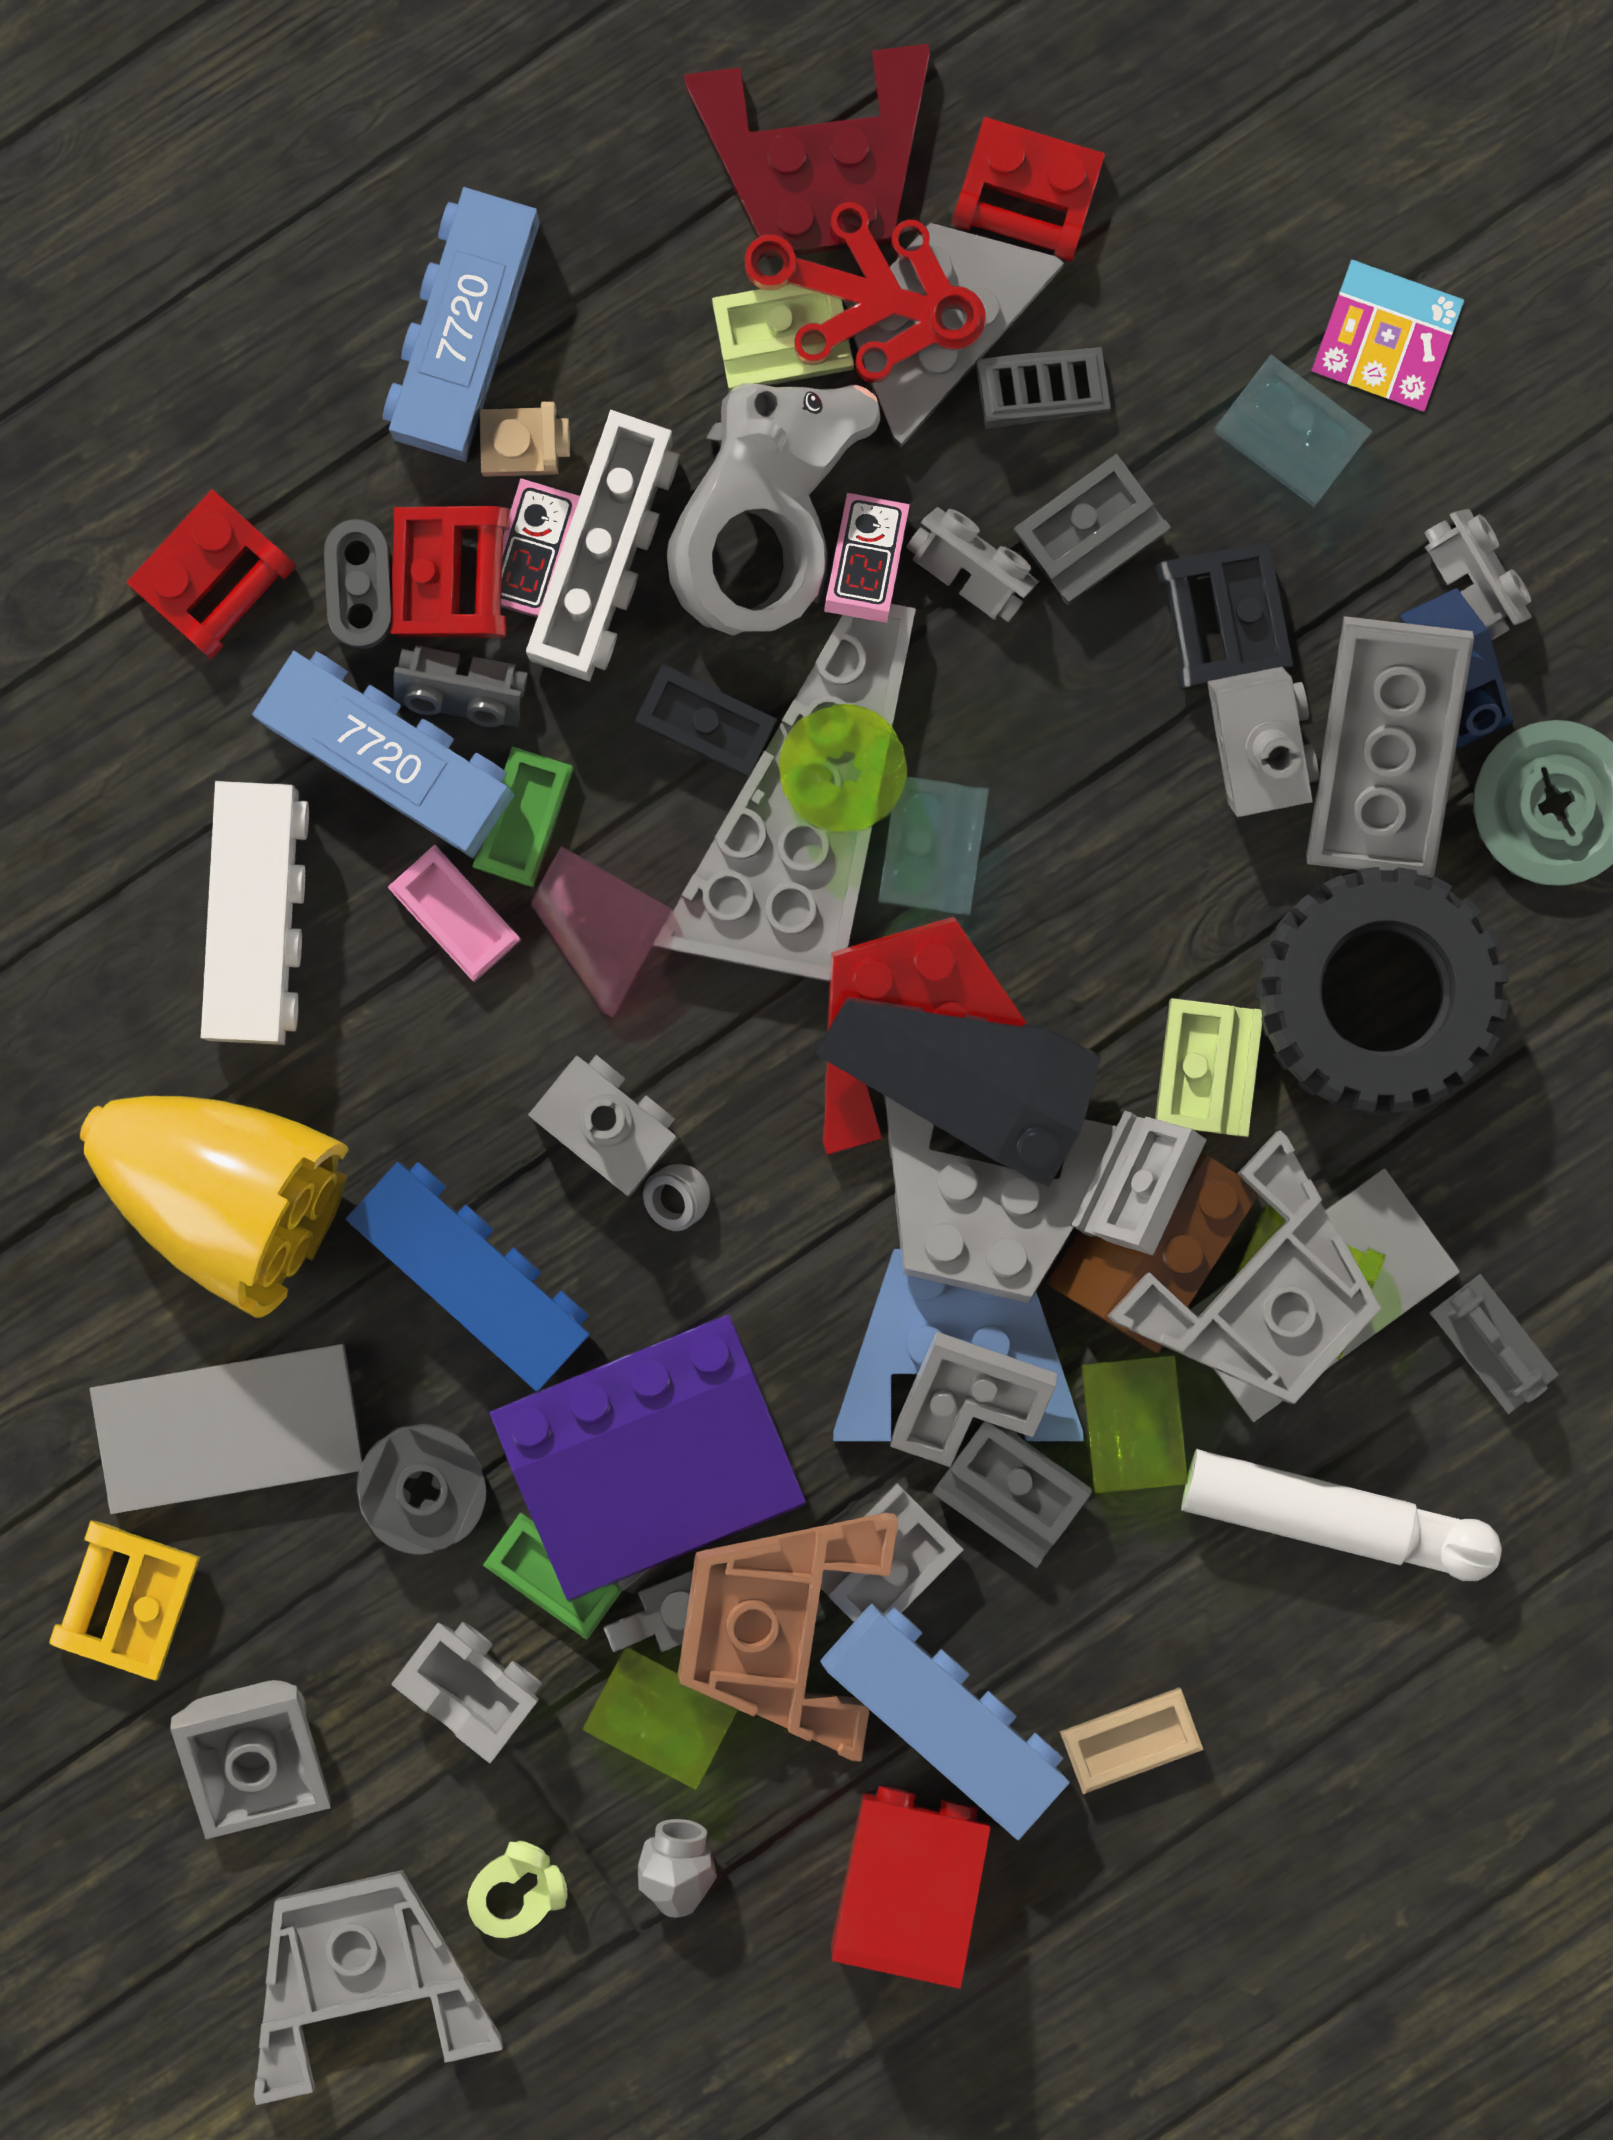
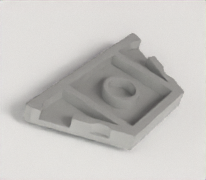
[852,223,1063,448]

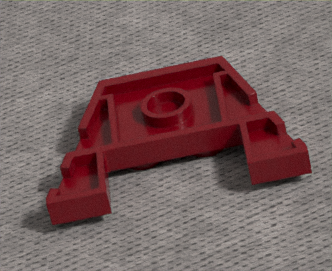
[684,43,930,259]

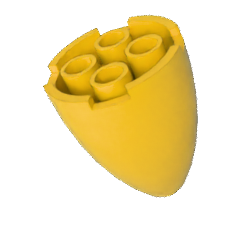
[80,1096,349,1318]

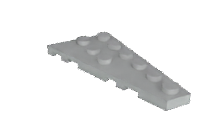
[653,604,916,982]

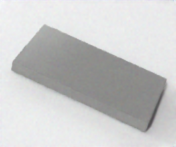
[1306,616,1474,878]
[1189,1168,1460,1422]
[90,1344,364,1514]

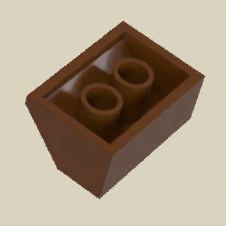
[1045,1152,1259,1353]

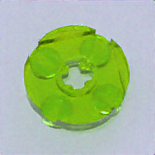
[779,704,907,834]

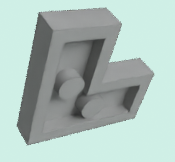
[890,1331,1057,1467]

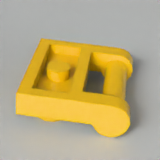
[49,1520,200,1681]

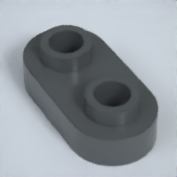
[324,519,392,649]

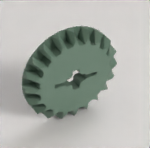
[1472,720,1613,886]

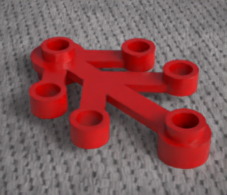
[745,202,986,383]

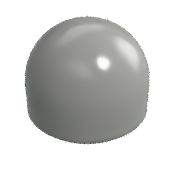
[643,1164,710,1231]

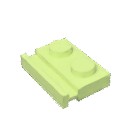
[712,284,854,392]
[1155,998,1262,1137]

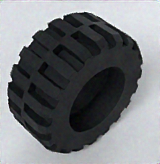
[1256,867,1509,1115]

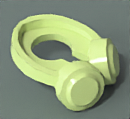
[467,1841,567,1938]

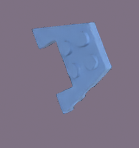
[833,1249,1083,1441]

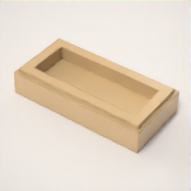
[1060,1687,1203,1794]

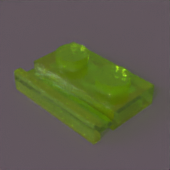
[1081,1356,1188,1493]
[582,1647,738,1790]

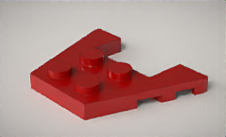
[822,916,1027,1155]

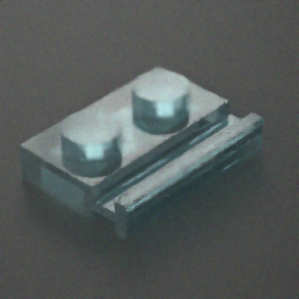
[1214,355,1372,507]
[878,775,989,916]

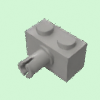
[1207,667,1319,817]
[528,1055,678,1197]

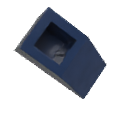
[1400,588,1514,749]

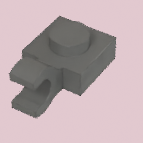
[603,1569,693,1652]

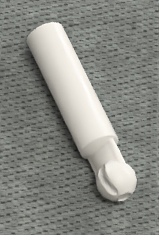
[1181,1449,1502,1581]

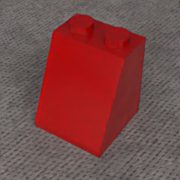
[831,1786,991,1989]

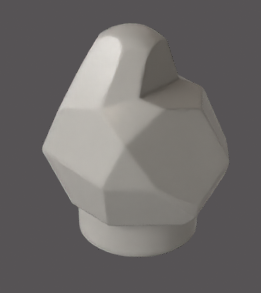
[638,1819,717,1918]

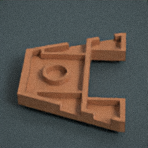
[678,1513,898,1762]

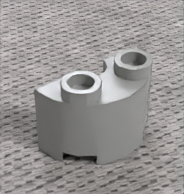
[391,1622,542,1763]

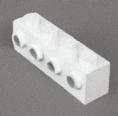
[526,410,680,682]
[201,781,309,1045]

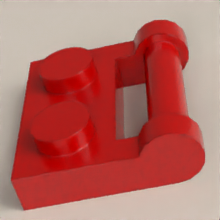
[951,117,1105,263]
[126,489,297,659]
[390,506,510,638]

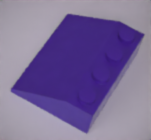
[489,1314,807,1602]

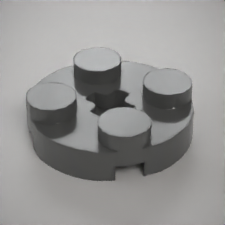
[356,1424,486,1555]

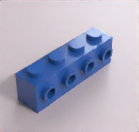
[345,1162,592,1392]

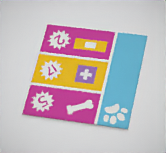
[1312,259,1464,412]

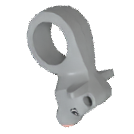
[667,383,881,636]

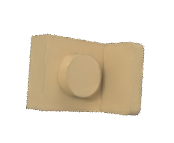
[480,402,570,477]

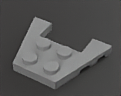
[883,1095,1117,1303]
[1107,1131,1381,1404]
[254,1870,503,2105]

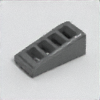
[976,347,1111,429]

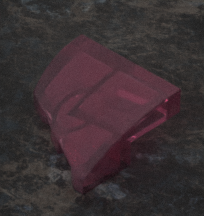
[531,846,673,1018]

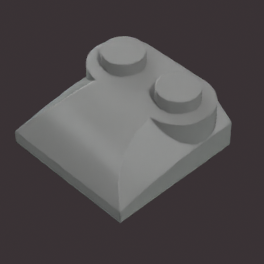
[171,1680,330,1839]

